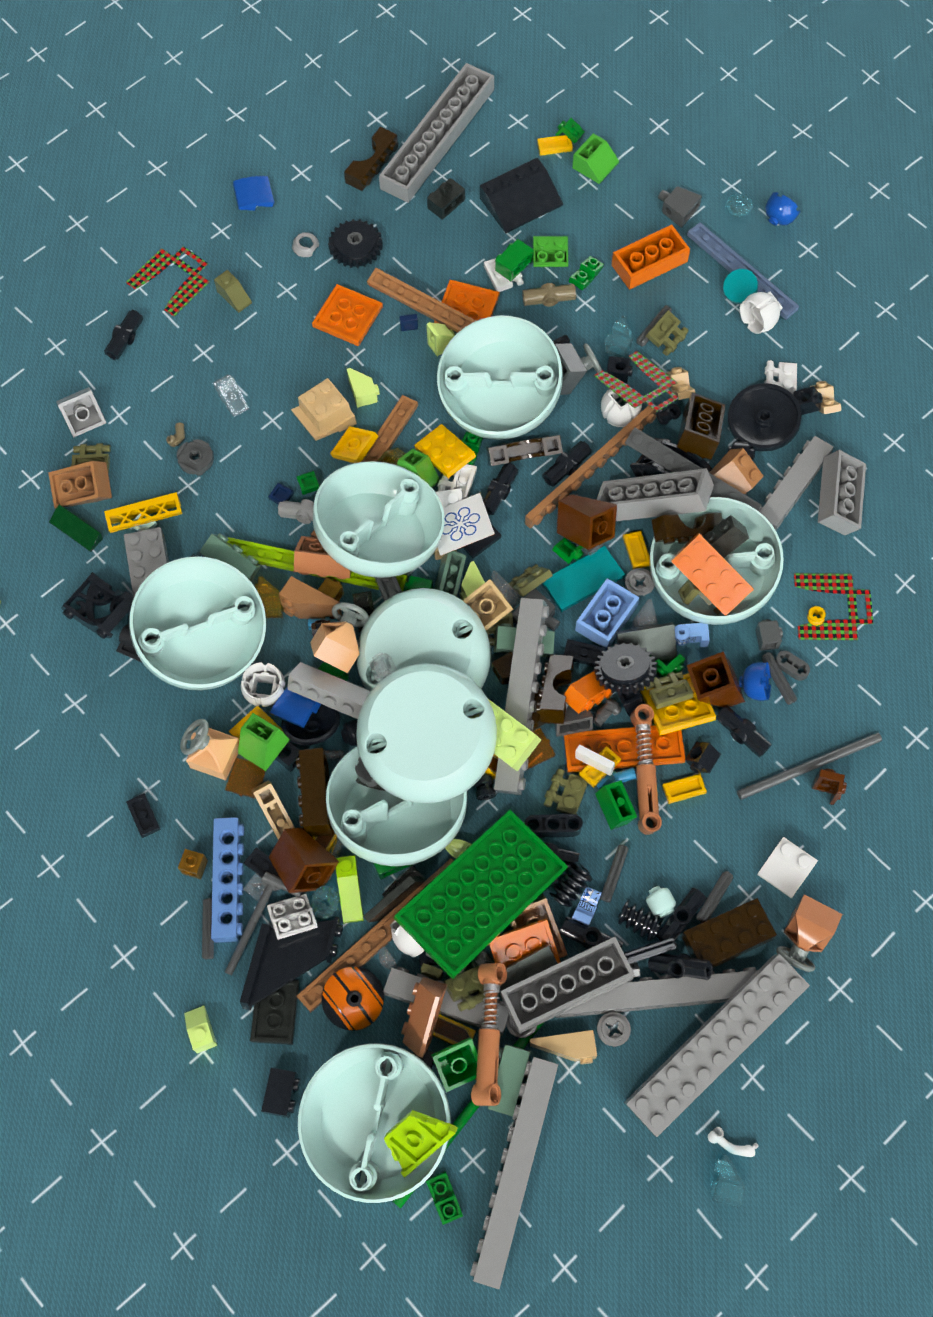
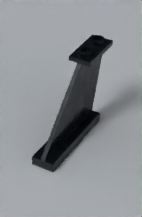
[240,917,343,1010]

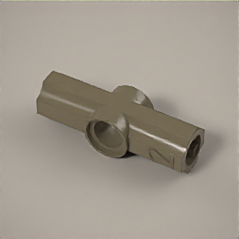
[522,283,576,307]

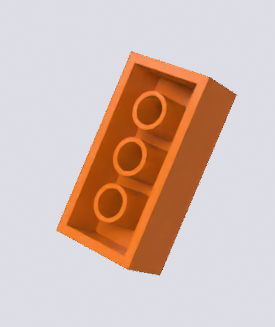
[612,225,690,290]
[671,532,754,616]

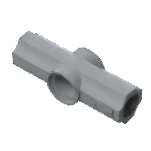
[278,499,314,524]

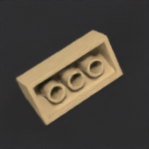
[461,579,514,637]

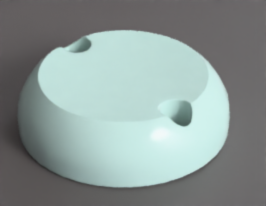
[437,316,563,440]
[313,461,445,578]
[649,497,783,625]
[129,557,266,690]
[357,588,491,691]
[356,663,497,803]
[326,747,467,866]
[298,1043,451,1203]

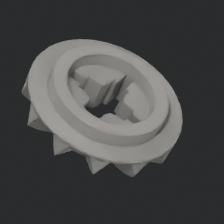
[625,568,655,597]
[597,1012,631,1047]

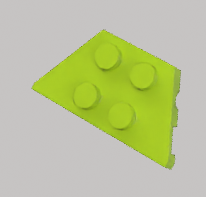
[384,1110,458,1178]

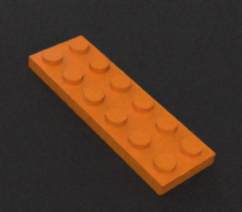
[563,726,686,773]

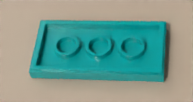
[542,546,625,612]

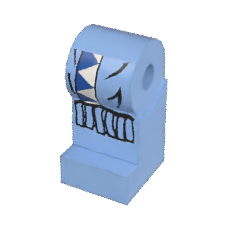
[675,623,710,647]
[572,887,602,926]

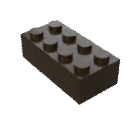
[677,392,726,460]
[296,748,333,838]
[681,898,777,968]

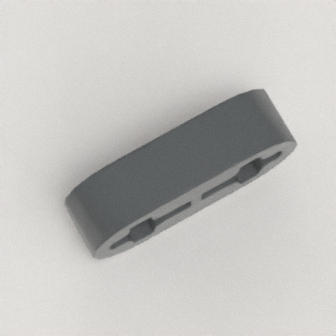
[775,651,810,681]

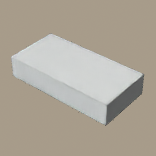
[575,744,615,776]

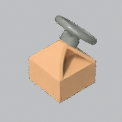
[310,602,369,673]
[180,719,239,780]

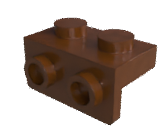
[812,769,847,805]

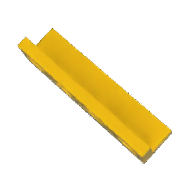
[104,492,182,533]

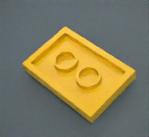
[414,424,476,478]

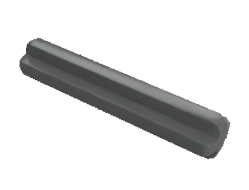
[637,306,672,347]
[762,652,797,705]
[600,844,629,903]
[697,871,733,923]
[202,898,214,960]

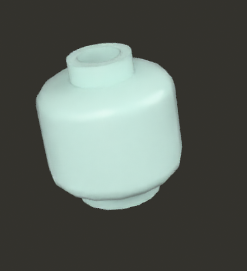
[646,886,676,918]

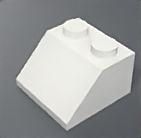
[757,837,818,898]

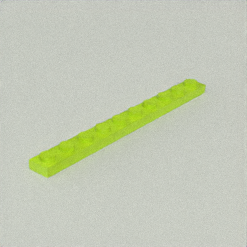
[227,537,408,592]

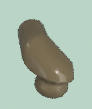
[166,423,185,447]

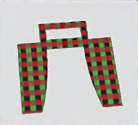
[125,246,210,316]
[594,351,679,412]
[794,573,874,640]

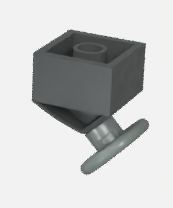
[545,343,602,395]

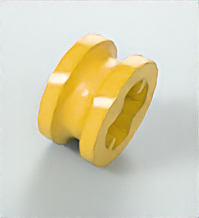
[807,606,826,626]

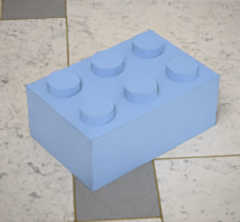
[575,578,639,650]

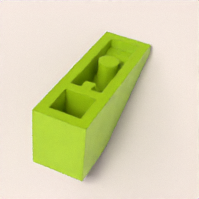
[336,855,364,923]

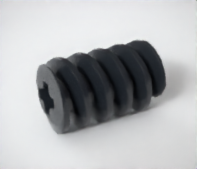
[549,861,593,907]
[618,899,663,941]

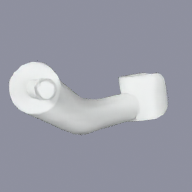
[708,1127,758,1157]

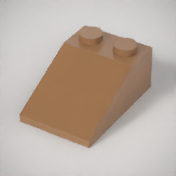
[709,448,763,497]
[48,461,112,509]
[279,576,342,619]
[511,893,568,958]

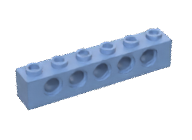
[211,818,244,943]

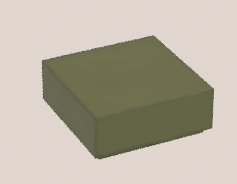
[678,579,700,605]
[421,963,443,981]

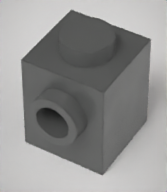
[755,619,783,651]

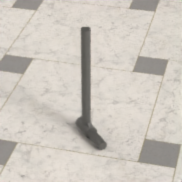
[225,871,301,976]

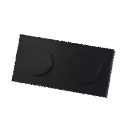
[564,639,605,667]
[126,793,161,838]
[244,847,280,878]

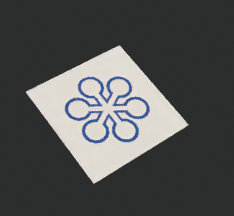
[438,493,494,556]

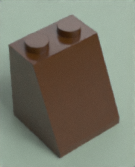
[557,495,617,550]
[687,651,745,708]
[269,828,339,893]

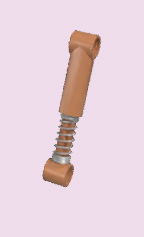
[630,704,662,835]
[471,963,507,1106]

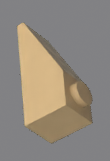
[251,780,295,840]
[530,1030,597,1064]

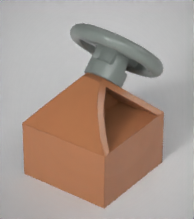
[776,894,843,972]

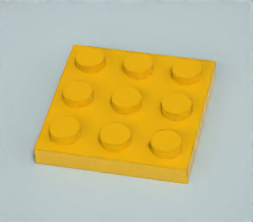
[640,673,716,735]

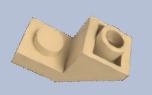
[666,367,695,400]
[810,381,841,414]

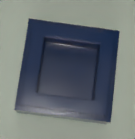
[399,314,418,331]
[268,483,294,505]

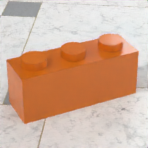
[564,670,613,714]

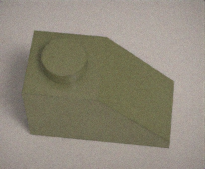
[214,270,252,313]

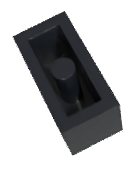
[261,1068,300,1118]

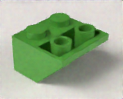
[572,133,619,184]
[533,236,568,267]
[397,449,439,488]
[238,713,290,771]

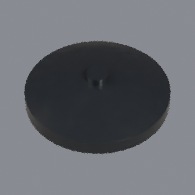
[728,383,802,451]

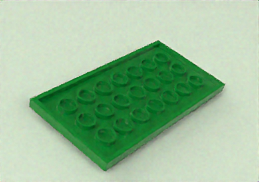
[394,810,568,979]

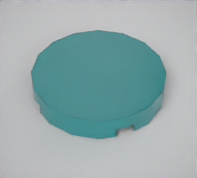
[723,269,758,304]

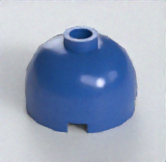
[765,192,800,226]
[739,662,771,701]

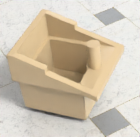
[291,378,357,441]

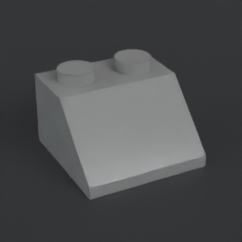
[56,387,106,438]

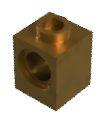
[318,578,344,601]
[178,849,208,879]

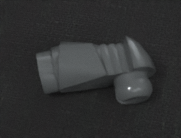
[593,700,622,727]

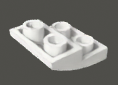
[267,894,318,940]

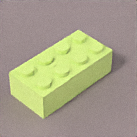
[468,699,541,771]

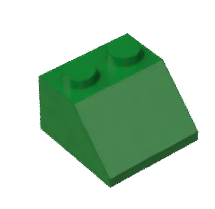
[431,1037,478,1092]

